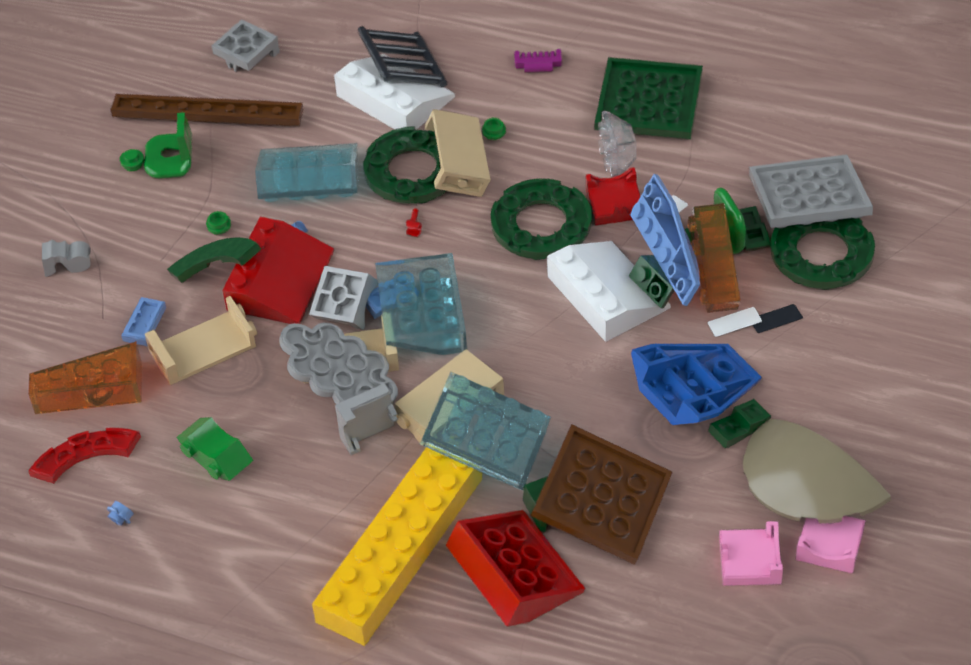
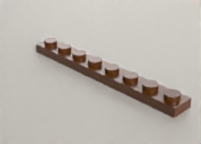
[111,93,304,126]

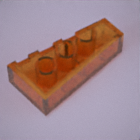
[688,203,741,313]
[28,342,142,414]

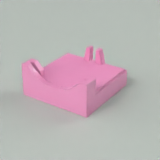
[796,516,865,574]
[719,521,783,586]

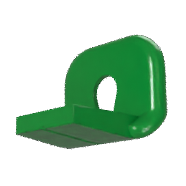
[144,112,192,179]
[685,187,746,259]

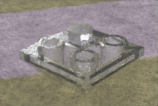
[598,111,636,177]

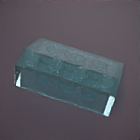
[255,143,358,202]
[375,253,467,355]
[420,371,551,490]

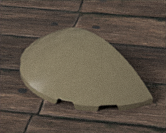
[743,419,891,524]

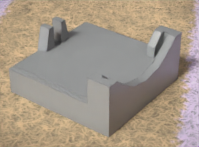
[212,19,280,72]
[309,266,379,330]
[335,383,398,455]

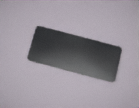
[753,304,803,333]

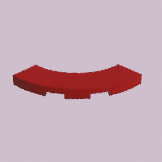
[28,428,141,484]

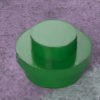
[482,118,506,140]
[119,149,144,172]
[206,211,231,234]

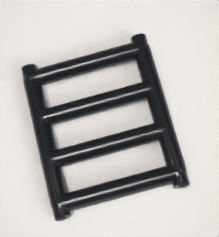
[357,26,448,88]

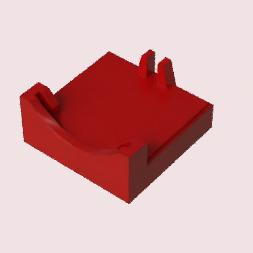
[586,167,641,226]

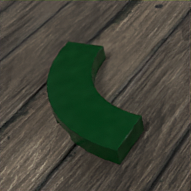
[167,237,261,283]

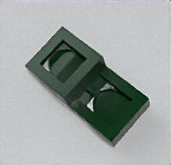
[739,206,771,251]
[708,399,771,449]

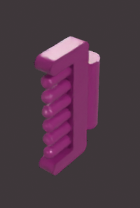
[514,49,562,73]

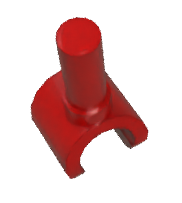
[406,208,422,237]

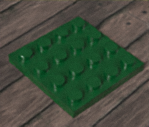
[594,57,703,139]

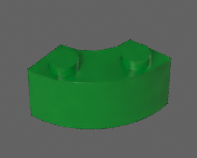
[176,417,254,481]

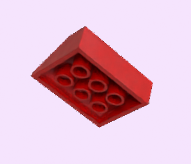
[222,216,334,324]
[446,510,586,627]

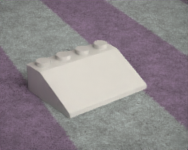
[334,54,455,130]
[547,241,671,342]

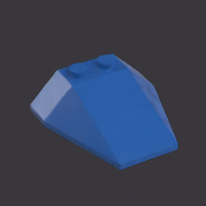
[631,344,762,425]

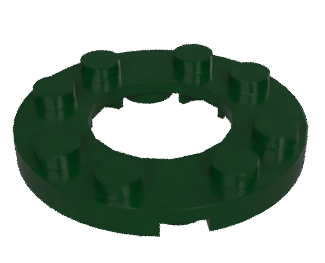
[363,126,448,204]
[490,178,592,260]
[770,218,875,290]

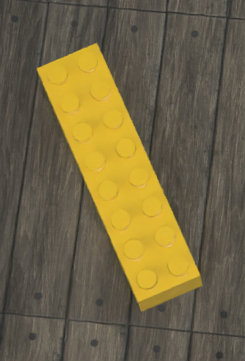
[312,438,483,646]

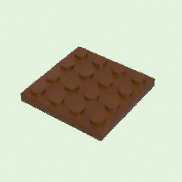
[530,424,673,565]

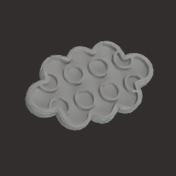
[279,323,398,405]

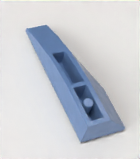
[630,174,700,306]

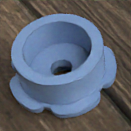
[107,501,134,526]

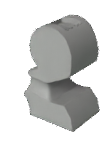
[42,240,91,277]

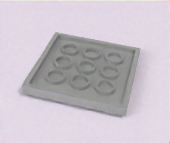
[749,155,873,228]

